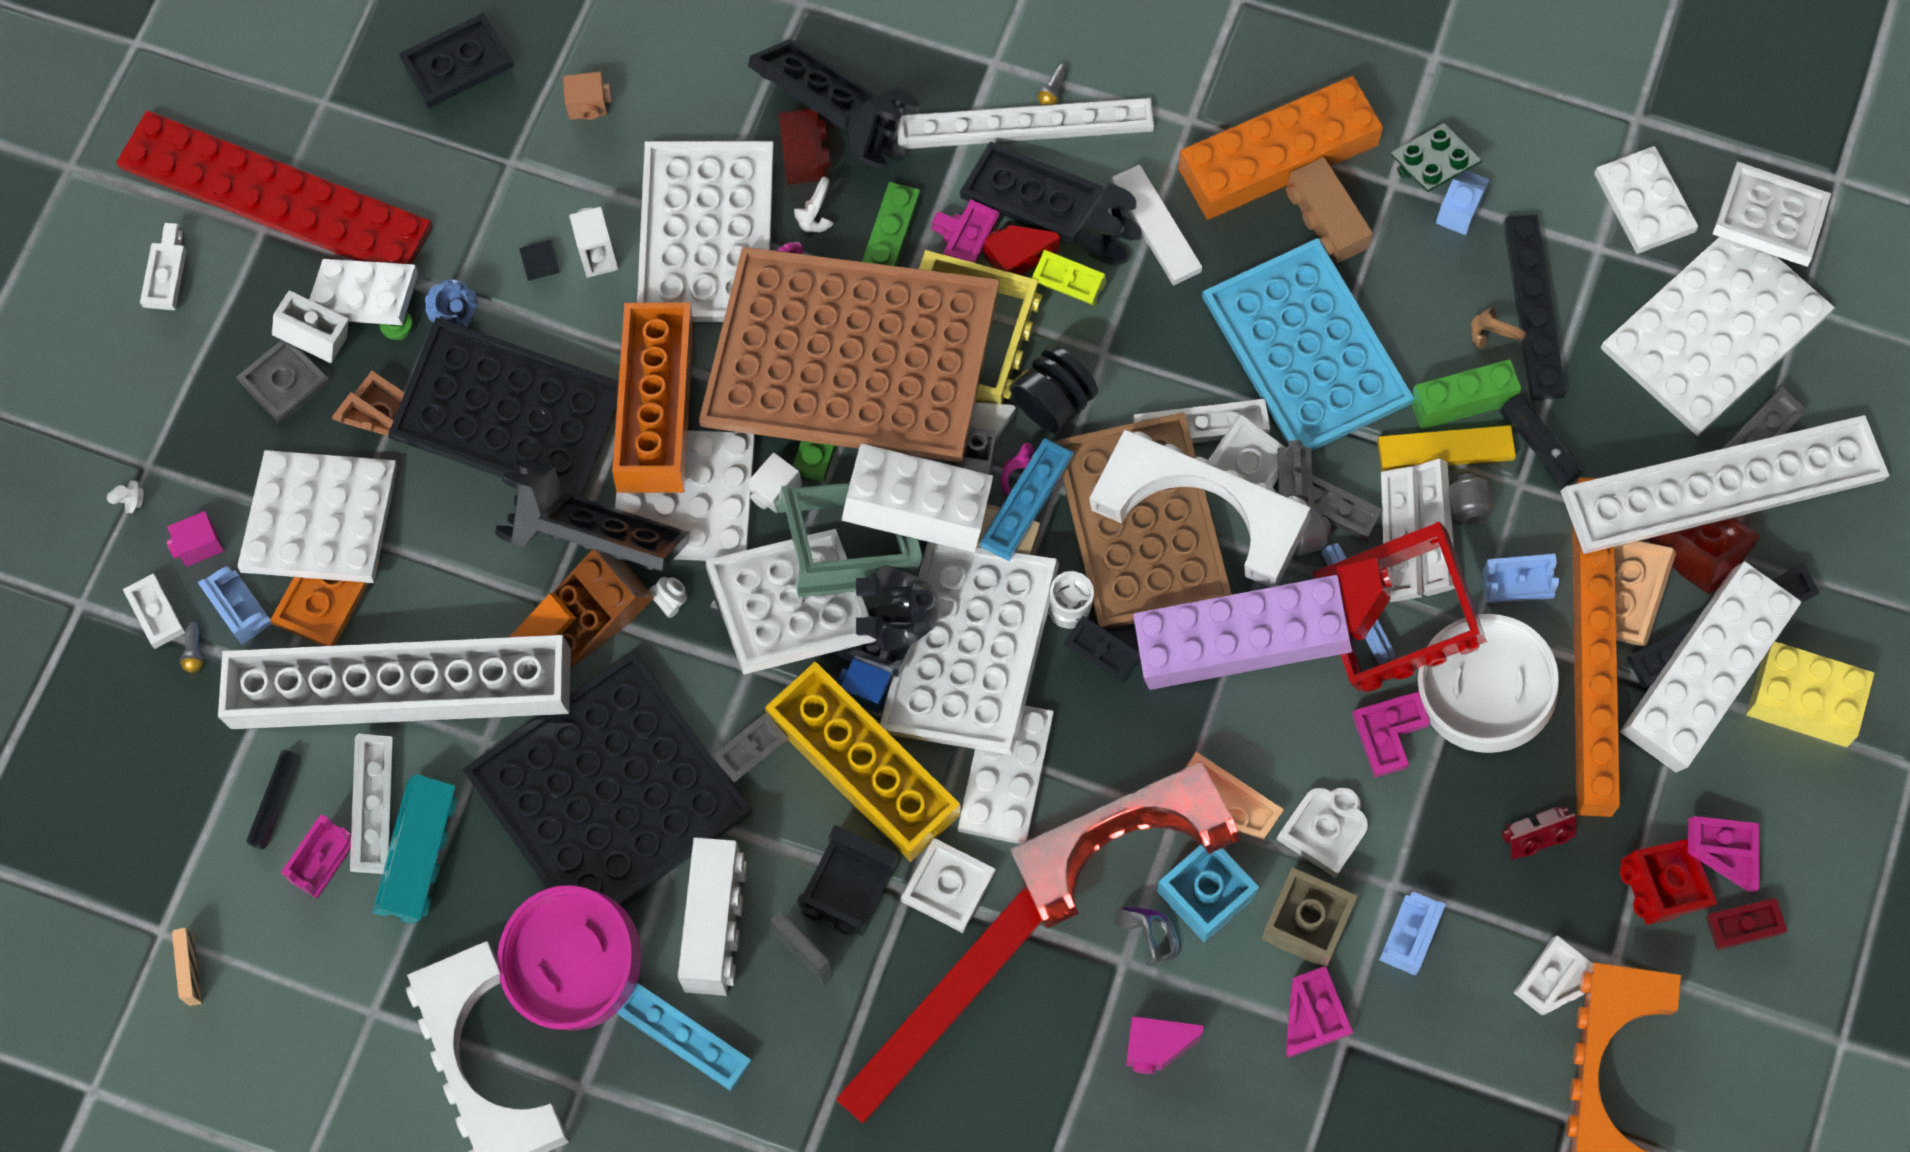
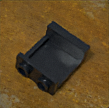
[798,825,899,937]

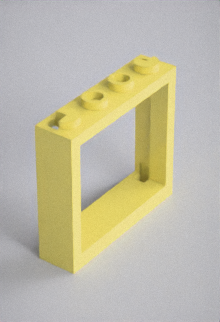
[919,250,1042,404]

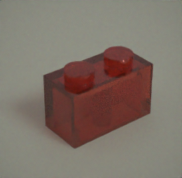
[779,109,830,185]

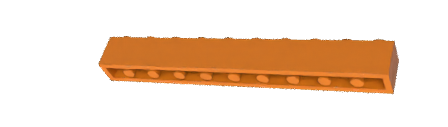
[1572,477,1620,817]

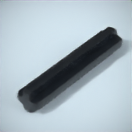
[246,750,300,849]

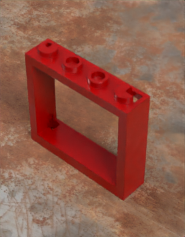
[1312,521,1488,692]

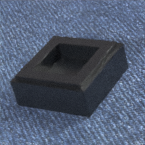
[519,240,560,281]

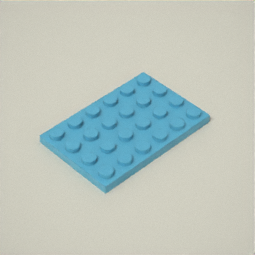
[1202,238,1414,452]

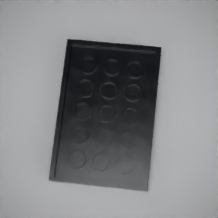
[388,317,619,497]

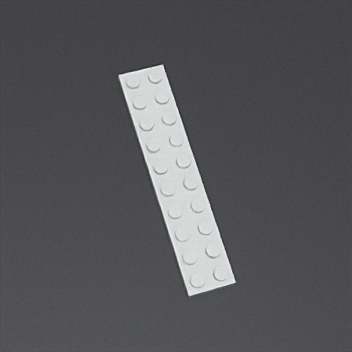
[1561,415,1890,554]

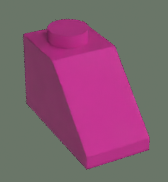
[1126,1016,1204,1074]

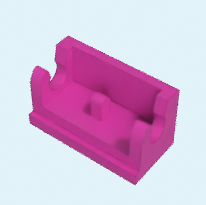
[281,814,351,899]

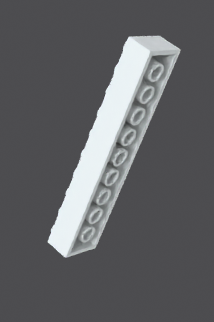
[218,635,571,729]

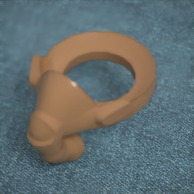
[1471,308,1526,349]

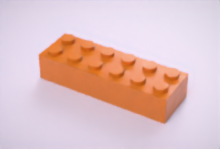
[1178,76,1383,220]
[612,302,694,493]

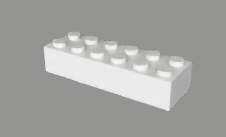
[1619,561,1801,772]

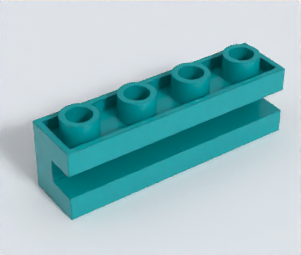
[372,774,457,924]

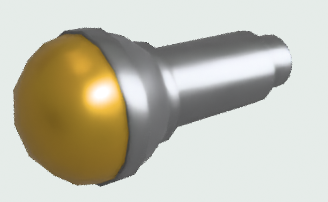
[1037,64,1067,105]
[180,622,204,673]

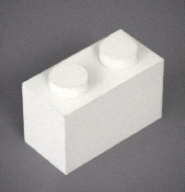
[569,207,618,278]
[272,290,349,363]

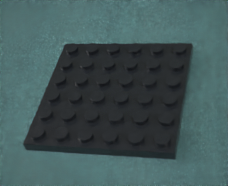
[462,652,752,906]

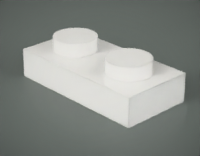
[123,574,185,649]

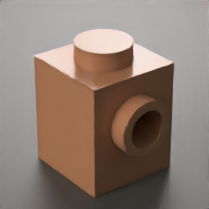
[563,72,612,120]

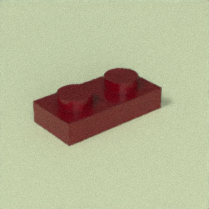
[1705,898,1788,951]

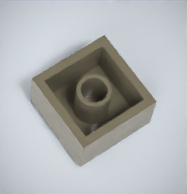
[1261,867,1358,967]

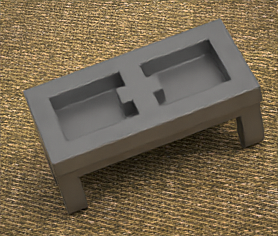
[712,712,788,783]

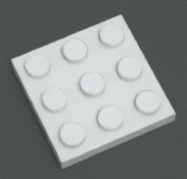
[1713,162,1831,267]

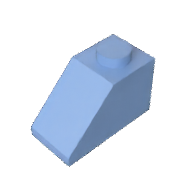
[1436,171,1490,235]

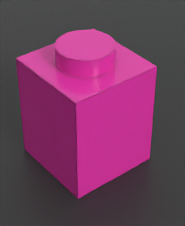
[166,511,224,567]

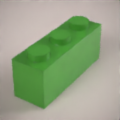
[1411,359,1521,430]

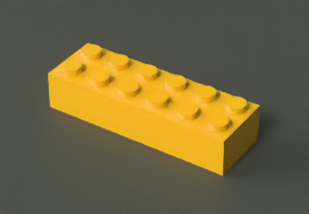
[765,661,961,862]

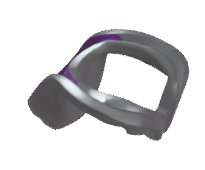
[1115,906,1180,967]

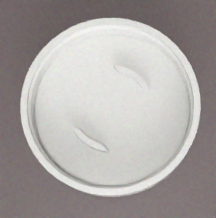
[1418,614,1559,753]

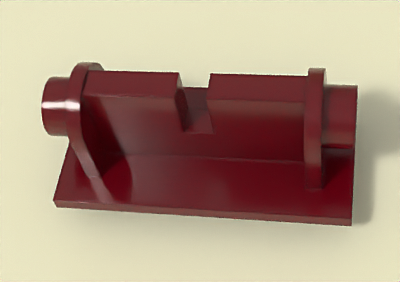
[1501,806,1576,860]

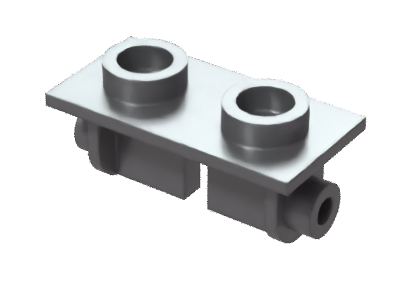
[1277,440,1314,509]

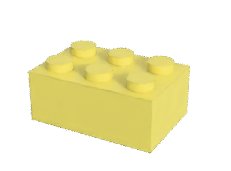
[1746,641,1874,747]

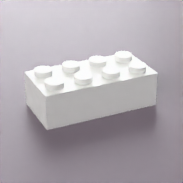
[842,443,993,553]
[678,838,747,996]

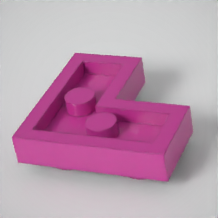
[1352,692,1430,778]

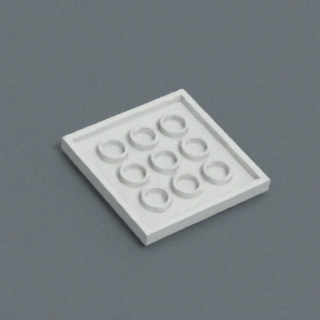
[615,431,755,561]
[238,450,398,583]
[706,529,876,675]

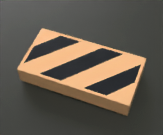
[172,928,201,1006]

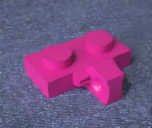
[931,199,1000,263]

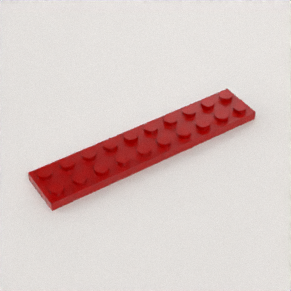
[116,110,433,264]

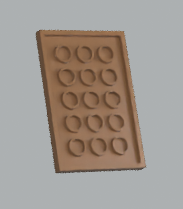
[1054,412,1232,630]

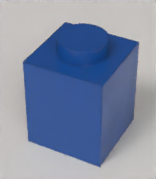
[837,659,892,714]

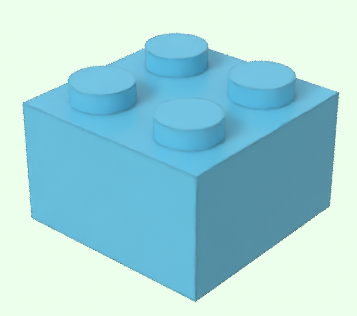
[1157,836,1259,943]

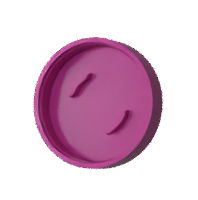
[497,886,641,1031]

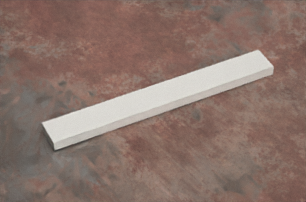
[897,98,1154,149]

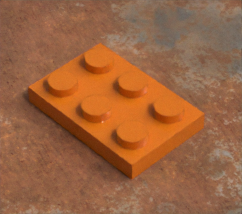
[270,560,380,646]

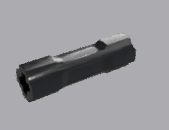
[1500,393,1585,489]

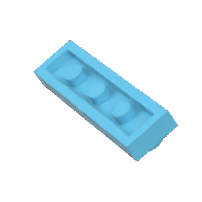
[616,983,752,1092]

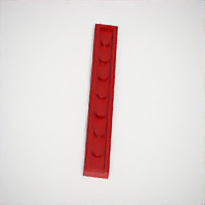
[836,888,1051,1124]

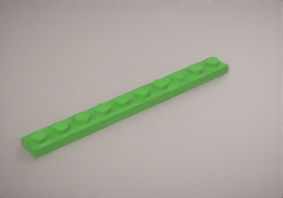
[793,182,920,482]

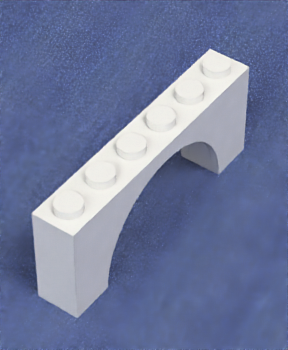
[1089,430,1311,587]
[406,941,569,1152]

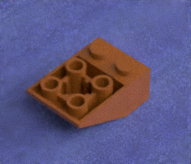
[552,549,654,668]

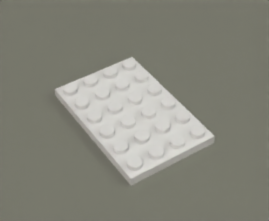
[637,141,774,322]
[1601,237,1835,437]
[880,541,1059,755]

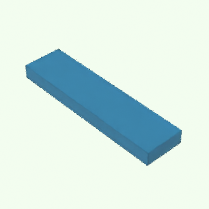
[980,438,1074,562]

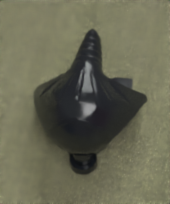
[856,565,941,651]

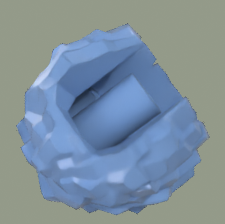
[425,279,479,328]

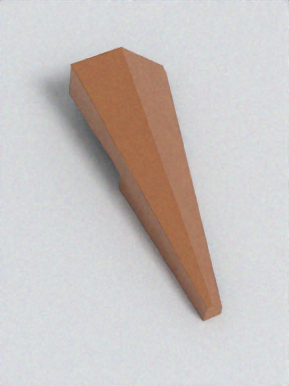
[332,371,405,436]

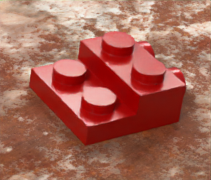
[1620,839,1717,926]

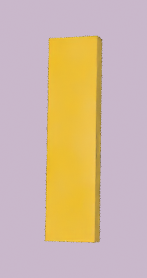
[1377,425,1516,472]

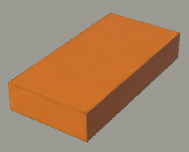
[509,593,576,638]

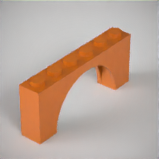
[1565,963,1681,1152]

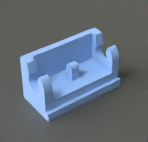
[1482,554,1559,604]
[198,566,272,644]
[1379,892,1446,976]

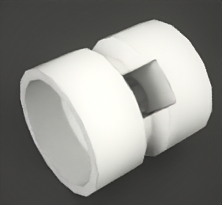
[1048,571,1094,629]

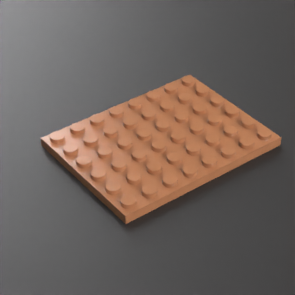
[699,247,1000,463]

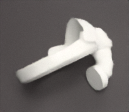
[794,176,834,233]

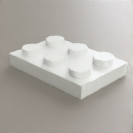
[1594,146,1698,254]
[309,259,419,325]

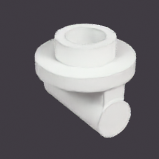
[107,480,143,514]
[648,577,687,618]

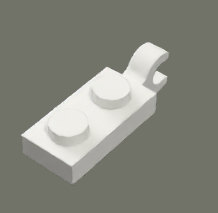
[140,223,187,310]

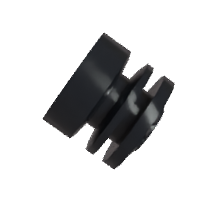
[1009,345,1099,435]

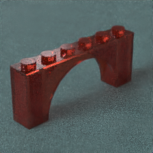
[1010,762,1240,929]

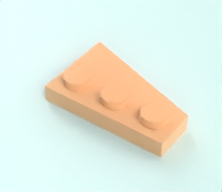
[1614,541,1676,647]
[1158,752,1284,840]

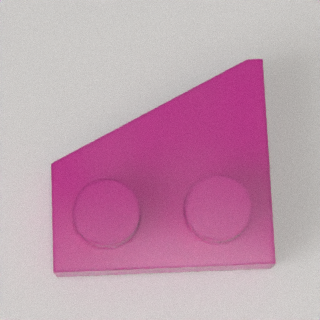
[1688,816,1759,892]
[1285,966,1353,1058]

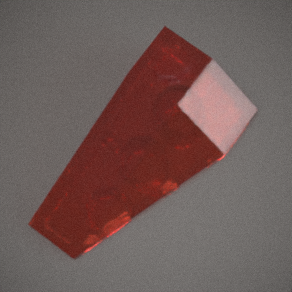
[1647,518,1760,595]

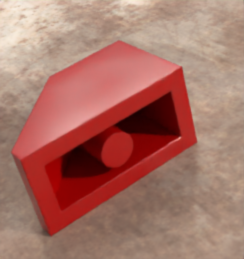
[984,225,1060,276]
[1336,557,1394,640]

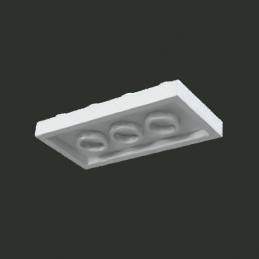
[958,706,1054,845]

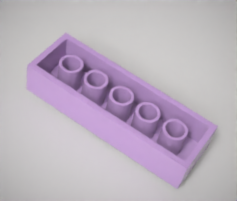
[1133,575,1352,690]

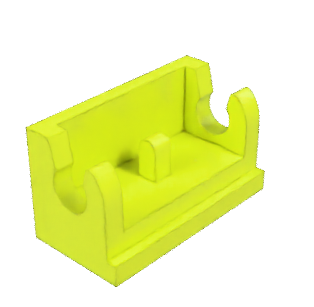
[1032,250,1106,307]

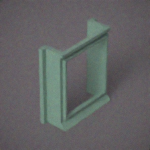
[775,483,922,597]

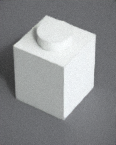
[748,452,802,514]

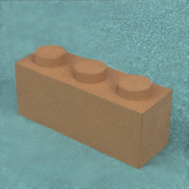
[1286,156,1373,264]

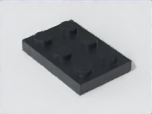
[399,12,514,109]

